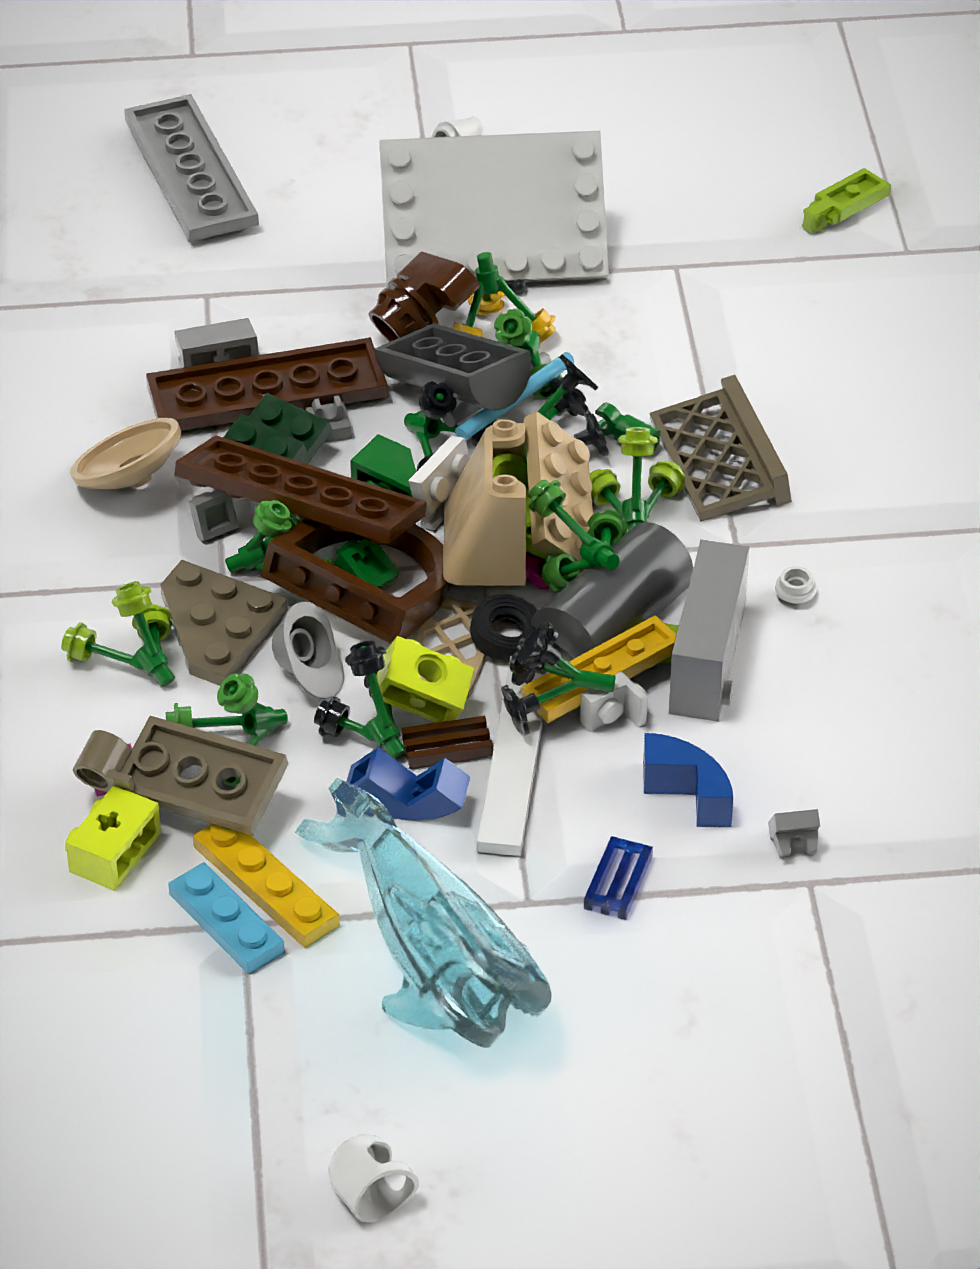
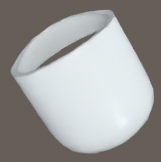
[328,1134,419,1222]

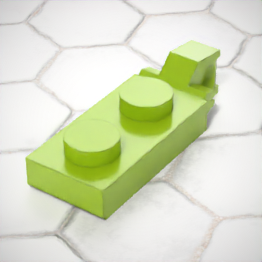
[802,168,891,233]

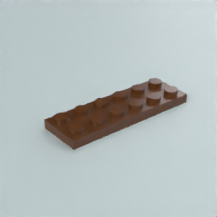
[146,337,388,431]
[174,435,427,544]

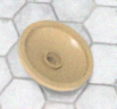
[70,418,181,490]

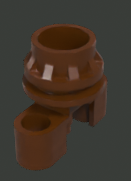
[368,252,480,342]

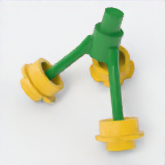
[453,252,556,343]

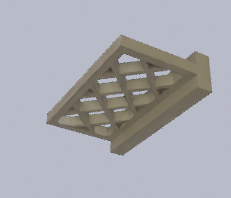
[649,374,792,522]

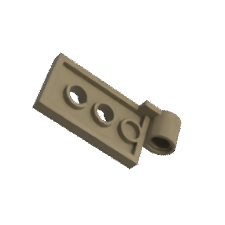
[72,715,289,836]

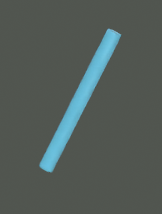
[455,352,575,441]

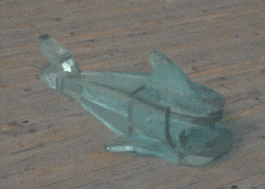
[295,778,552,1048]

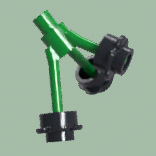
[404,381,497,472]
[314,641,406,759]

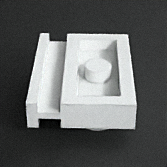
[408,435,470,530]

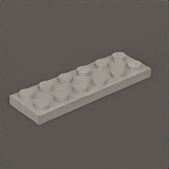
[124,94,259,242]

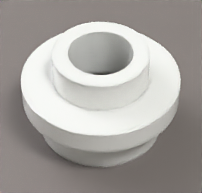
[775,566,816,604]

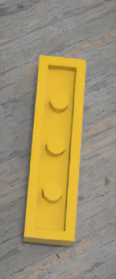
[522,615,677,723]
[193,824,340,948]

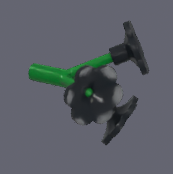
[501,622,616,736]

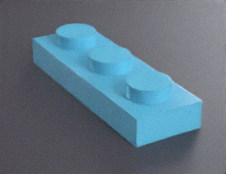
[168,862,285,974]

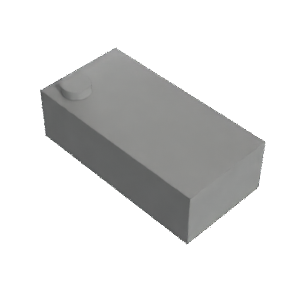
[669,539,750,722]

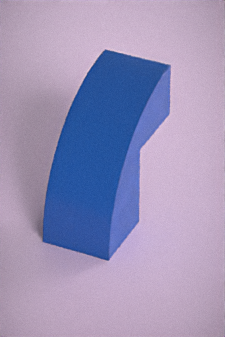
[643,733,734,827]
[342,747,471,821]

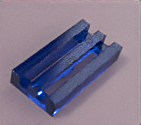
[584,836,653,920]

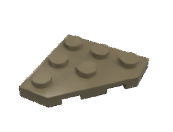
[160,560,288,686]

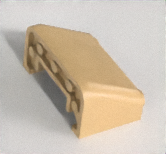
[443,419,526,586]

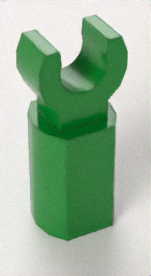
[595,402,661,451]

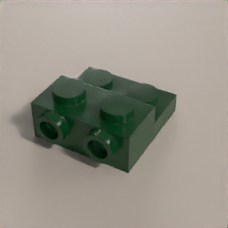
[223,393,332,464]

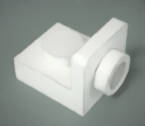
[580,671,648,732]

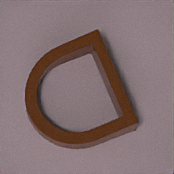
[261,521,449,644]

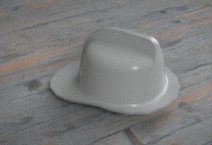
[272,601,344,699]

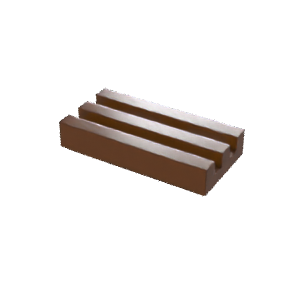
[401,716,494,769]

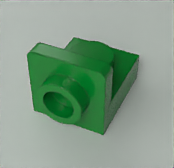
[333,537,400,589]

